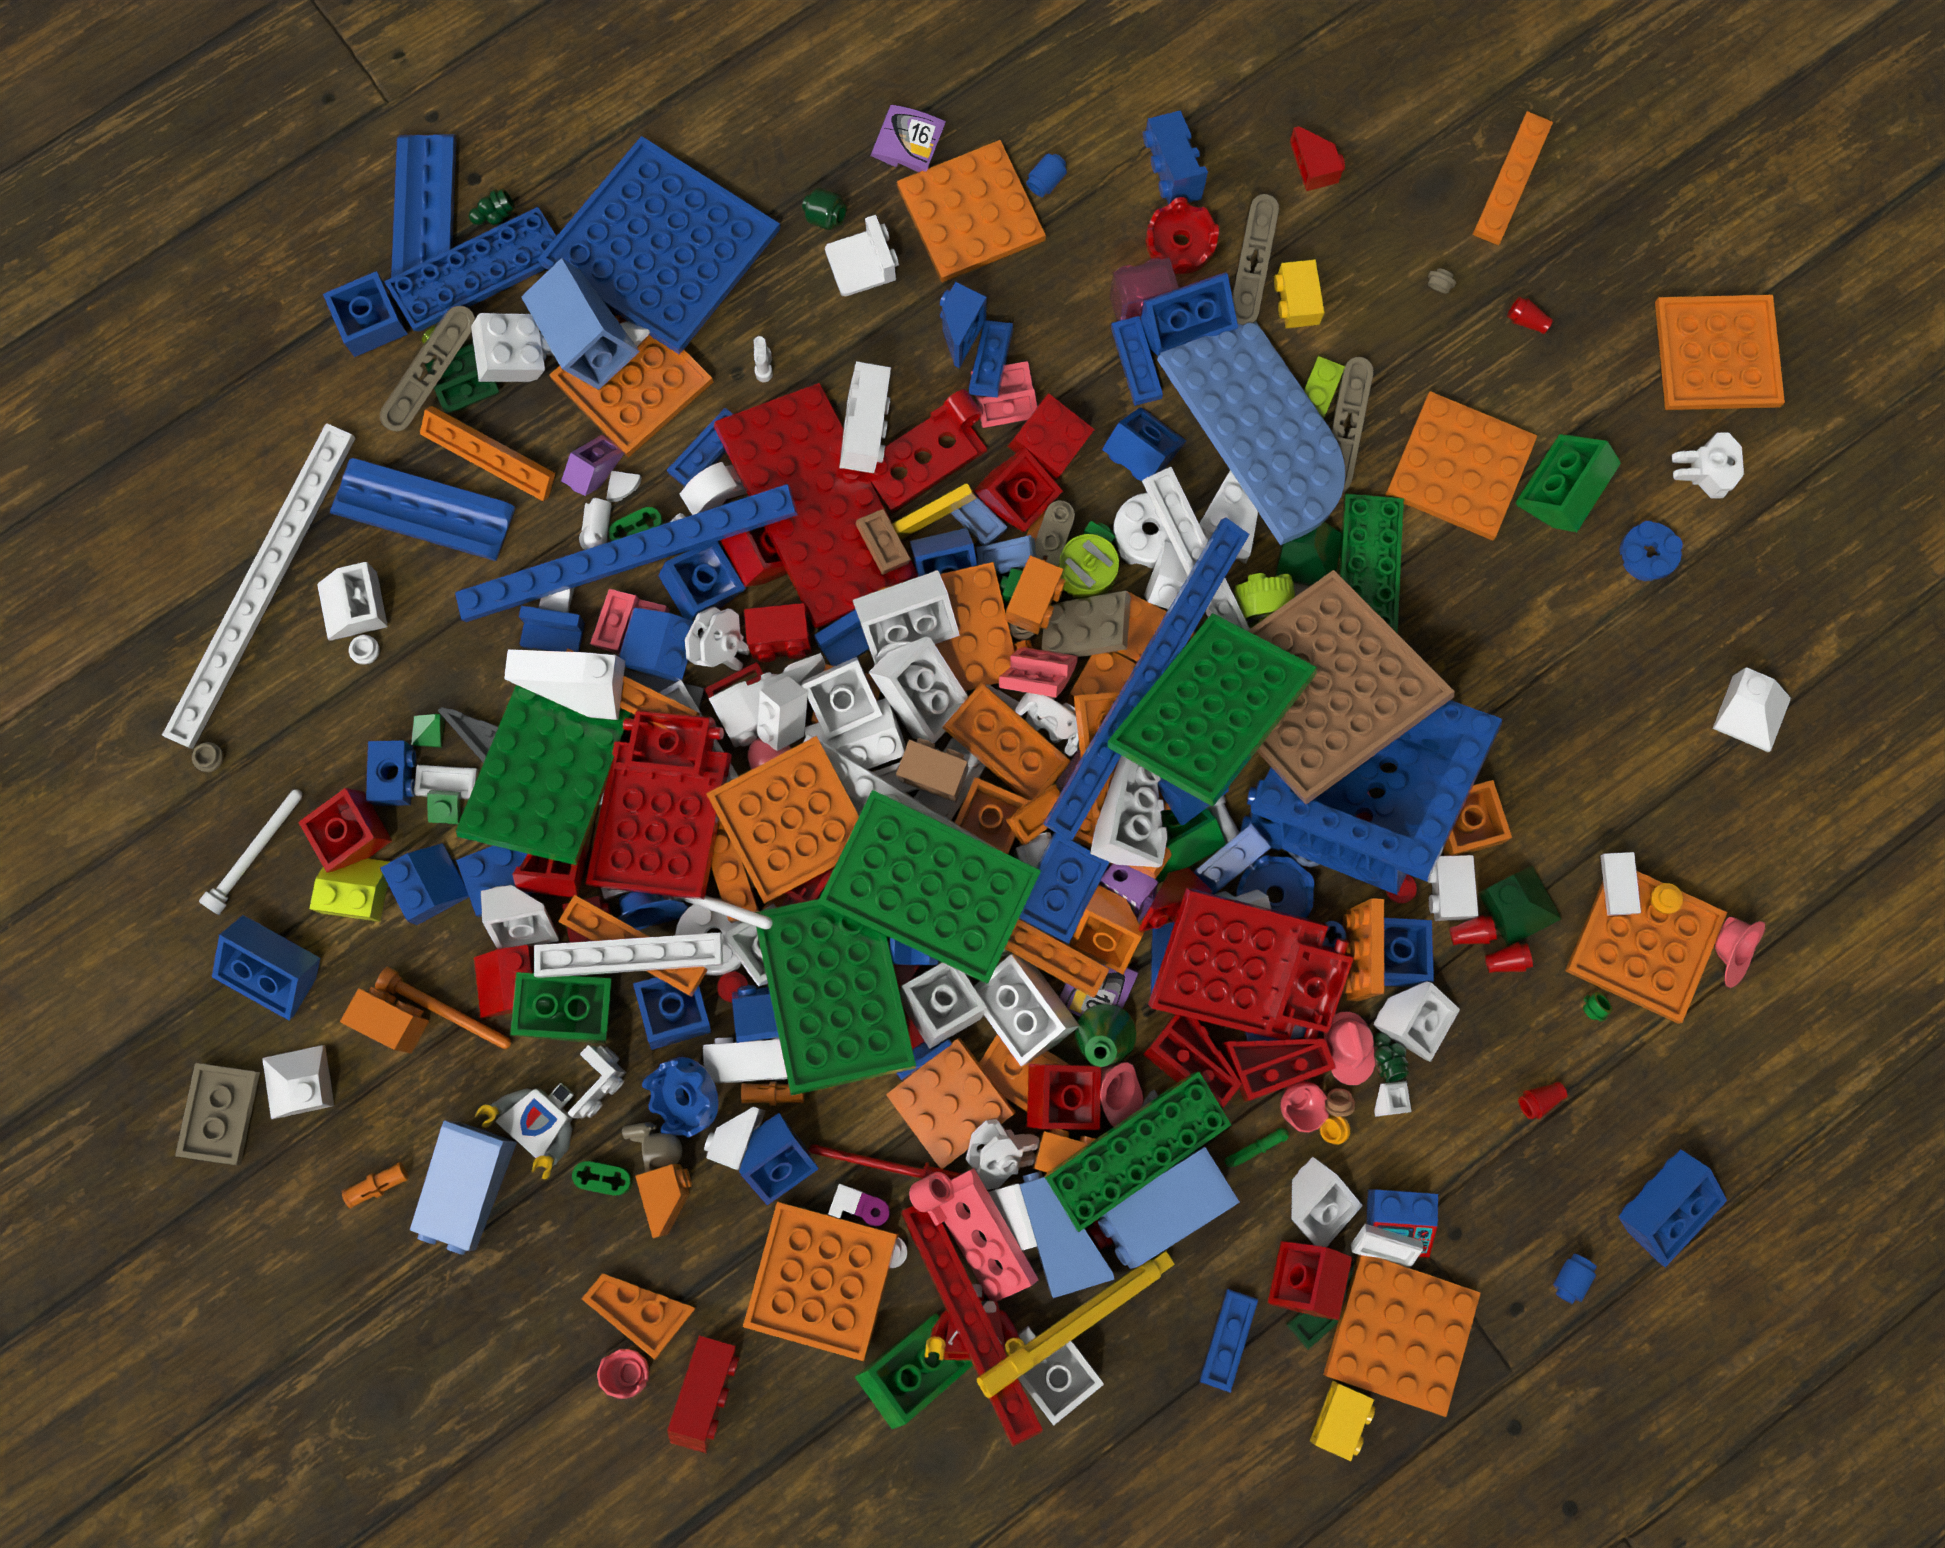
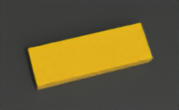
[892,484,977,540]

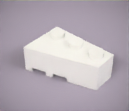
[839,361,891,473]
[1199,470,1258,564]
[703,1037,787,1083]

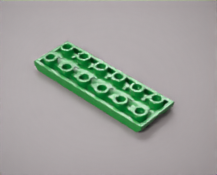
[1339,494,1404,634]
[1044,1071,1231,1232]

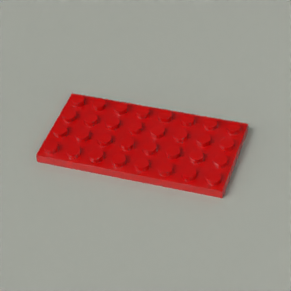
[714,383,918,628]

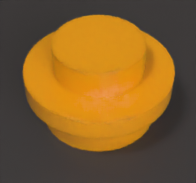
[1651,883,1683,914]
[1320,1114,1350,1144]

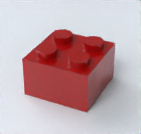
[1008,393,1095,481]
[744,603,812,662]

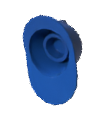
[618,891,687,930]

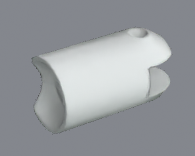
[579,498,611,550]

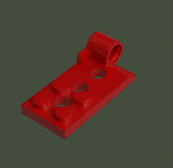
[865,389,987,513]

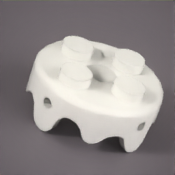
[1113,493,1171,568]
[1015,692,1079,756]
[675,898,743,975]

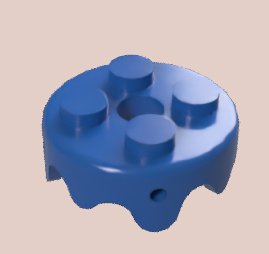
[1237,856,1314,918]
[642,1057,719,1137]

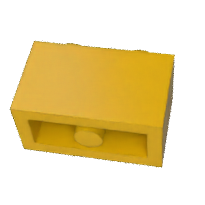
[1274,259,1324,328]
[1310,1381,1375,1461]

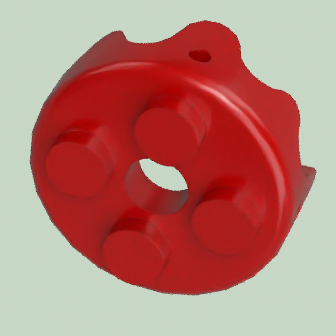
[1146,197,1219,274]

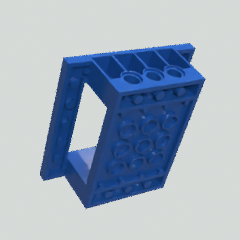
[1251,700,1502,895]

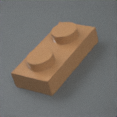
[856,509,910,575]

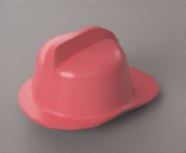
[1715,917,1765,988]
[1323,1012,1375,1085]
[1100,1062,1143,1127]

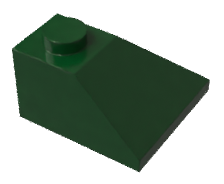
[1275,522,1342,586]
[1478,866,1562,946]

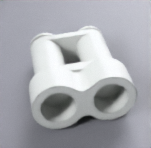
[754,336,773,382]

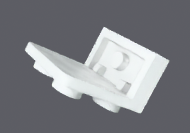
[825,215,899,296]
[568,1045,626,1119]

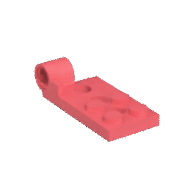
[909,1168,1039,1302]

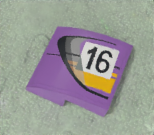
[870,105,946,172]
[1060,959,1139,1017]

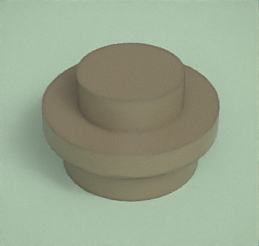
[1428,268,1456,293]
[192,742,224,772]

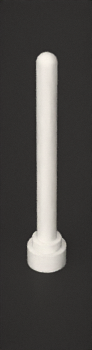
[199,789,302,915]
[662,895,773,929]

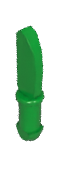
[1224,1128,1289,1167]

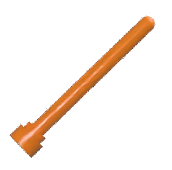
[375,966,511,1049]

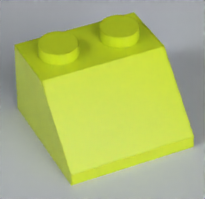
[310,858,390,922]

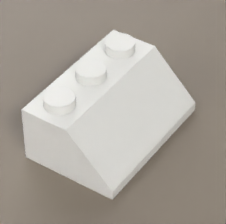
[853,570,960,663]
[869,636,968,743]
[805,698,906,769]
[974,954,1079,1066]

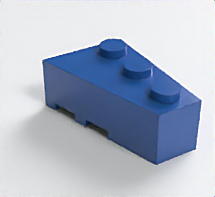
[1143,111,1208,205]

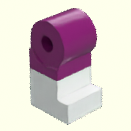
[828,1184,889,1226]

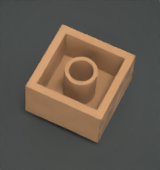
[896,738,969,802]

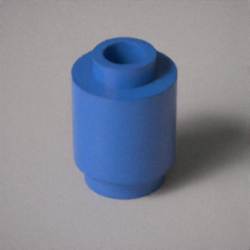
[1026,154,1067,197]
[1553,1254,1597,1304]

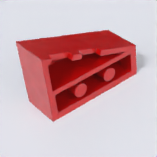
[512,817,596,897]
[1143,1014,1242,1109]
[1222,1039,1336,1102]
[667,1336,740,1454]

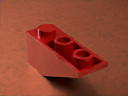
[1138,867,1212,932]

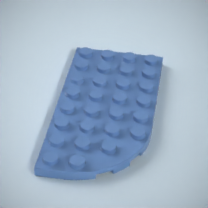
[1157,322,1345,545]

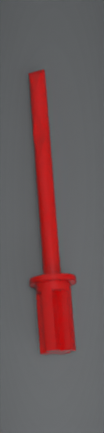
[808,1145,961,1180]

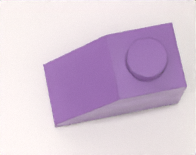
[561,435,624,496]

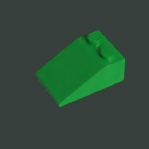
[510,972,611,1043]
[855,1313,973,1429]

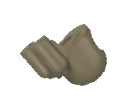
[622,1122,682,1172]

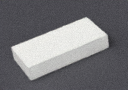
[414,765,479,799]
[1601,852,1641,916]
[1351,1224,1423,1268]

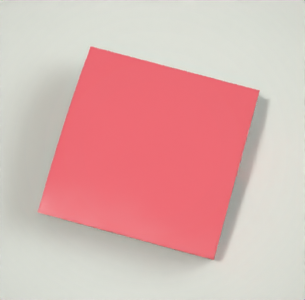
[971,361,1037,428]
[590,589,670,655]
[999,647,1078,697]

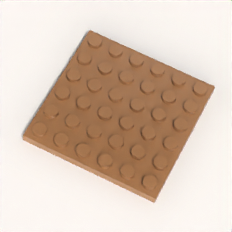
[1248,570,1454,805]

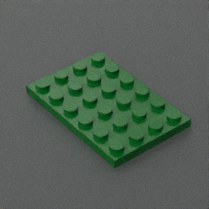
[1107,613,1317,807]
[456,685,633,865]
[818,790,1041,984]
[755,899,916,1096]

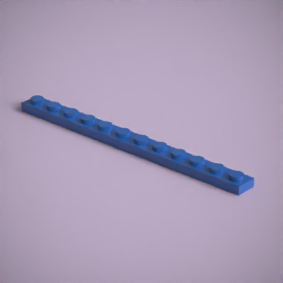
[455,484,798,622]
[1043,517,1250,841]

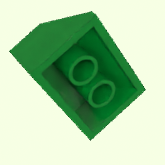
[1515,434,1621,533]
[1153,808,1226,884]

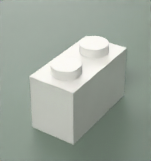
[757,676,808,751]
[1428,855,1478,921]

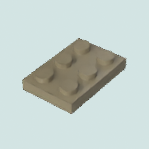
[1042,591,1131,657]
[175,1063,260,1165]

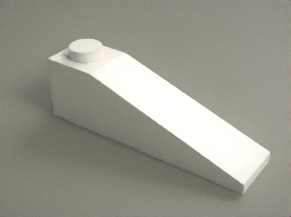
[504,650,625,720]
[709,653,825,748]
[1090,756,1167,867]

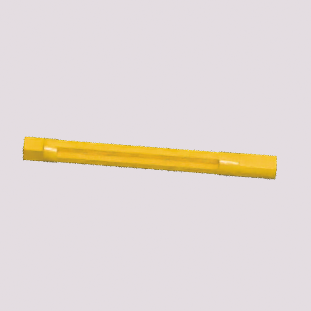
[977,1251,1175,1398]

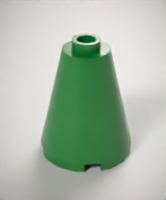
[1075,1004,1137,1067]

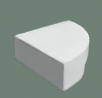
[606,471,642,502]

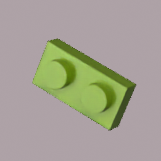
[1304,356,1345,419]

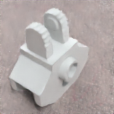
[1672,433,1744,498]
[685,607,750,671]
[966,1119,1040,1190]

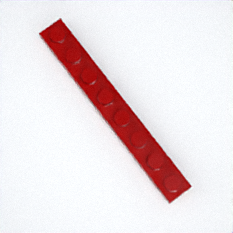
[901,1206,1043,1447]

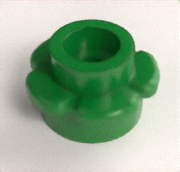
[1583,992,1612,1021]

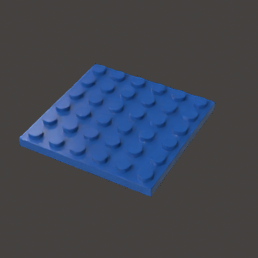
[538,136,780,355]

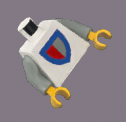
[475,1083,574,1179]

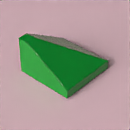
[411,714,445,748]

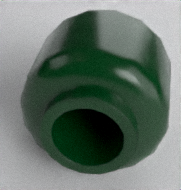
[802,188,847,230]

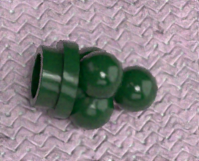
[469,188,515,226]
[1373,1032,1409,1083]

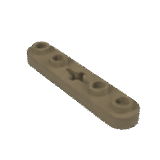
[1232,194,1279,325]
[380,306,475,431]
[1331,357,1373,494]
[1008,501,1075,641]

